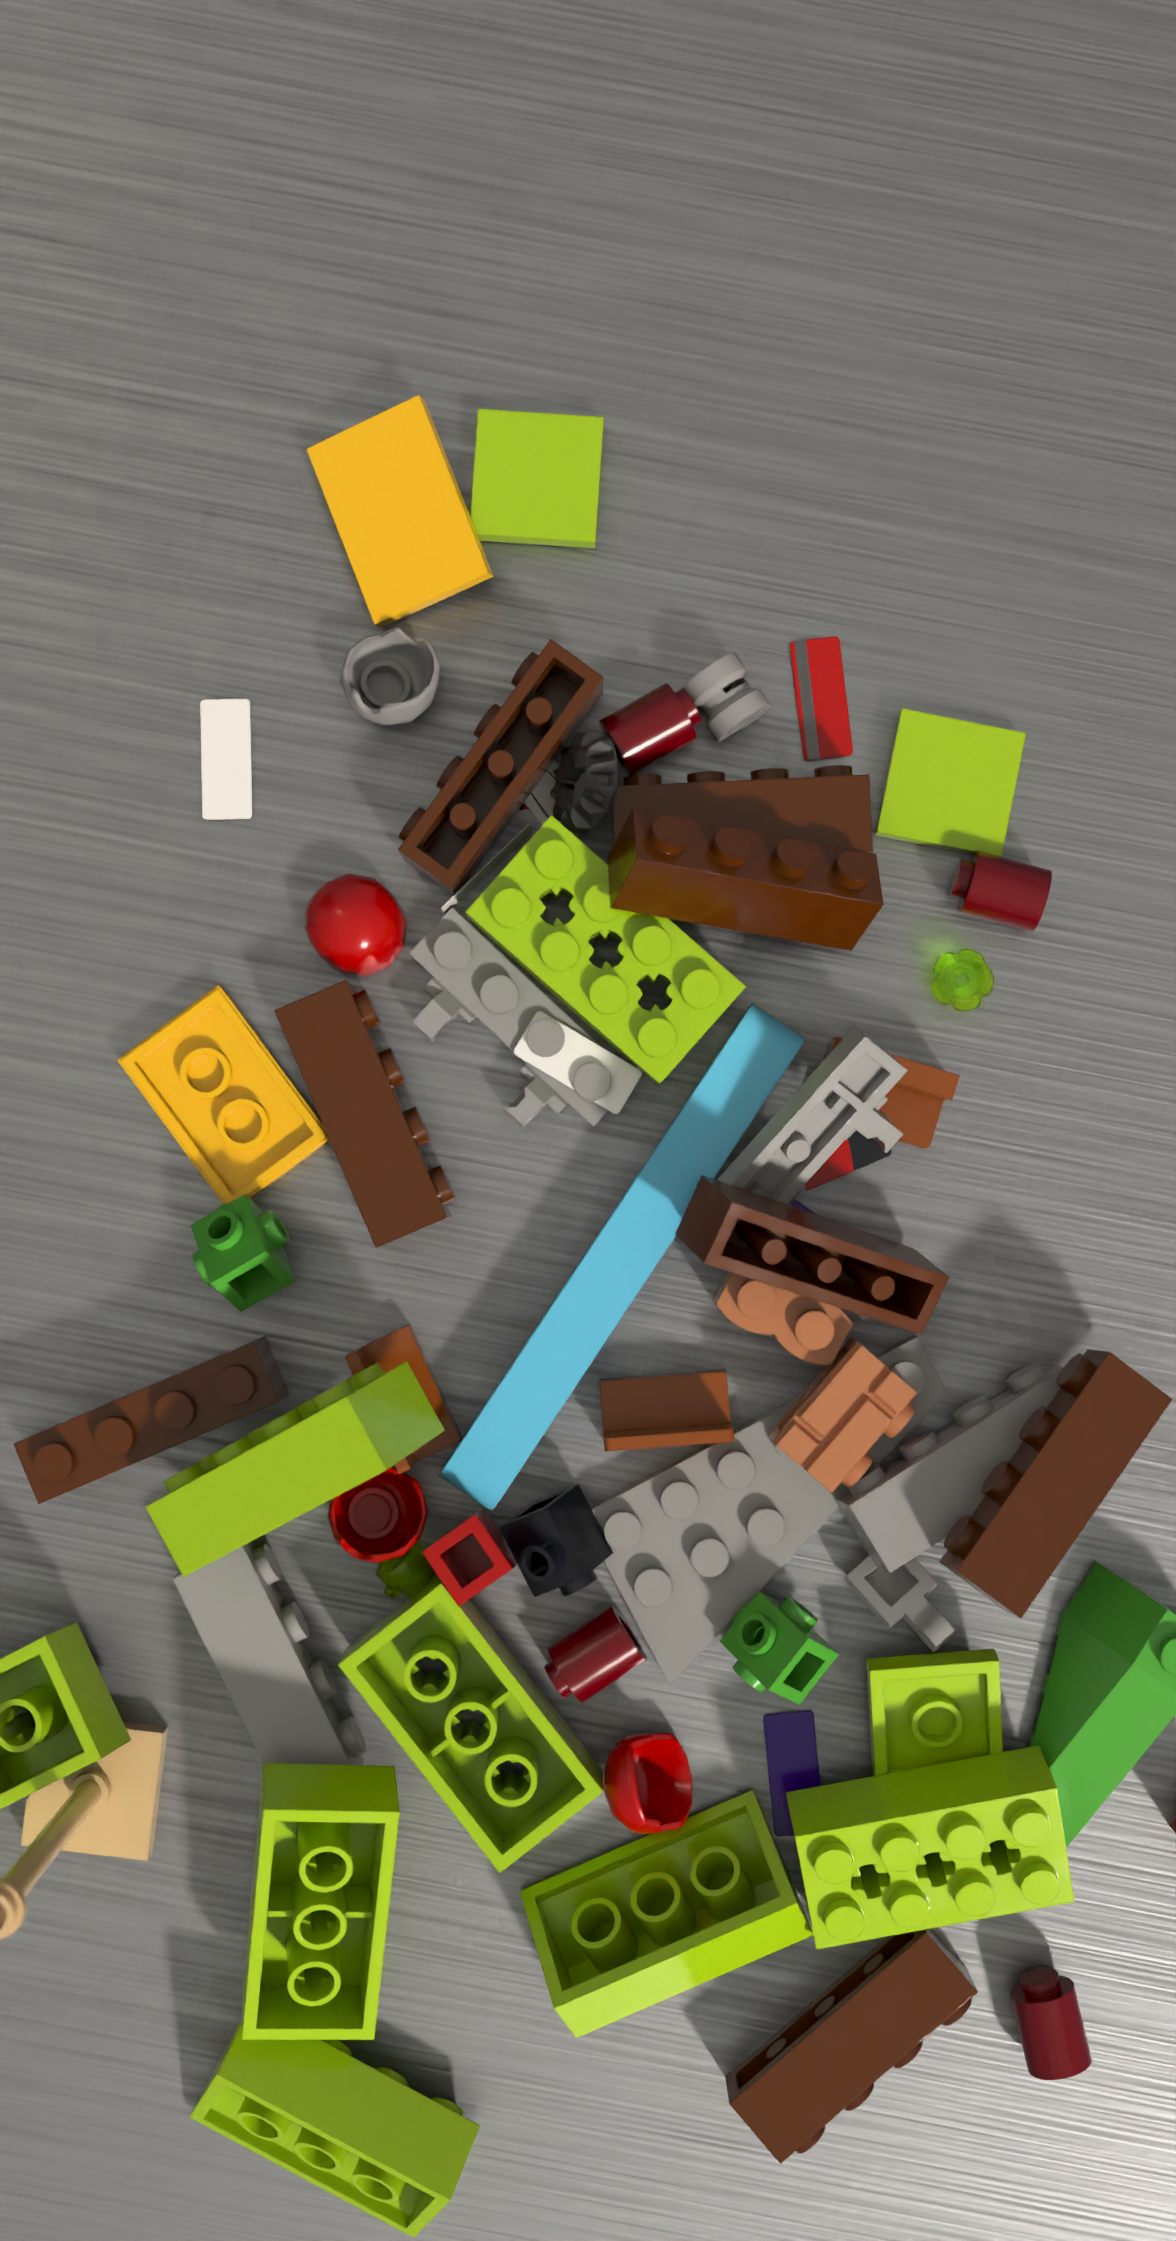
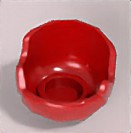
[304,874,407,976]
[327,1467,428,1563]
[603,1732,693,1834]

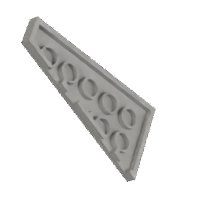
[590,1335,947,1686]

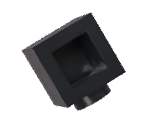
[499,1484,613,1597]

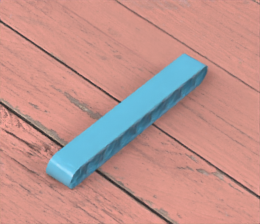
[438,1003,805,1511]

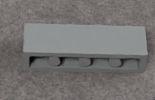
[835,1362,1064,1573]
[172,1540,367,1765]

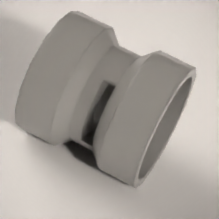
[683,652,770,742]

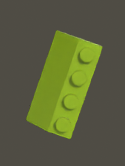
[520,1790,813,2038]
[190,2019,480,2238]

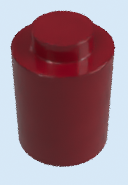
[599,683,701,776]
[949,850,1052,932]
[544,1605,647,1703]
[1010,1968,1092,2080]

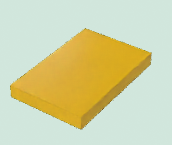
[306,395,494,628]
[117,985,330,1204]

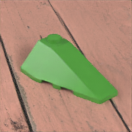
[1027,1560,1176,1846]

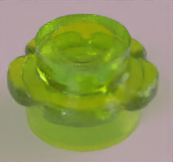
[931,949,994,1011]
[376,1543,435,1598]

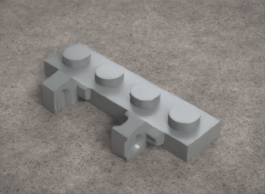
[409,907,611,1127]
[717,1026,908,1206]

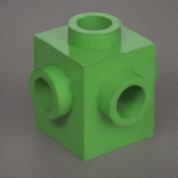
[190,1194,296,1312]
[720,1591,839,1705]

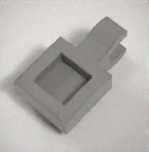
[845,1556,955,1653]

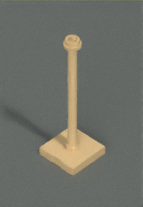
[0,1721,168,1939]

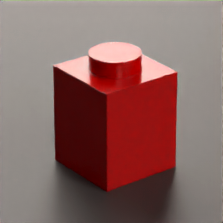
[422,1509,518,1607]

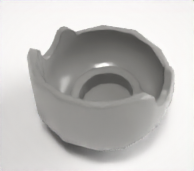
[340,627,440,725]

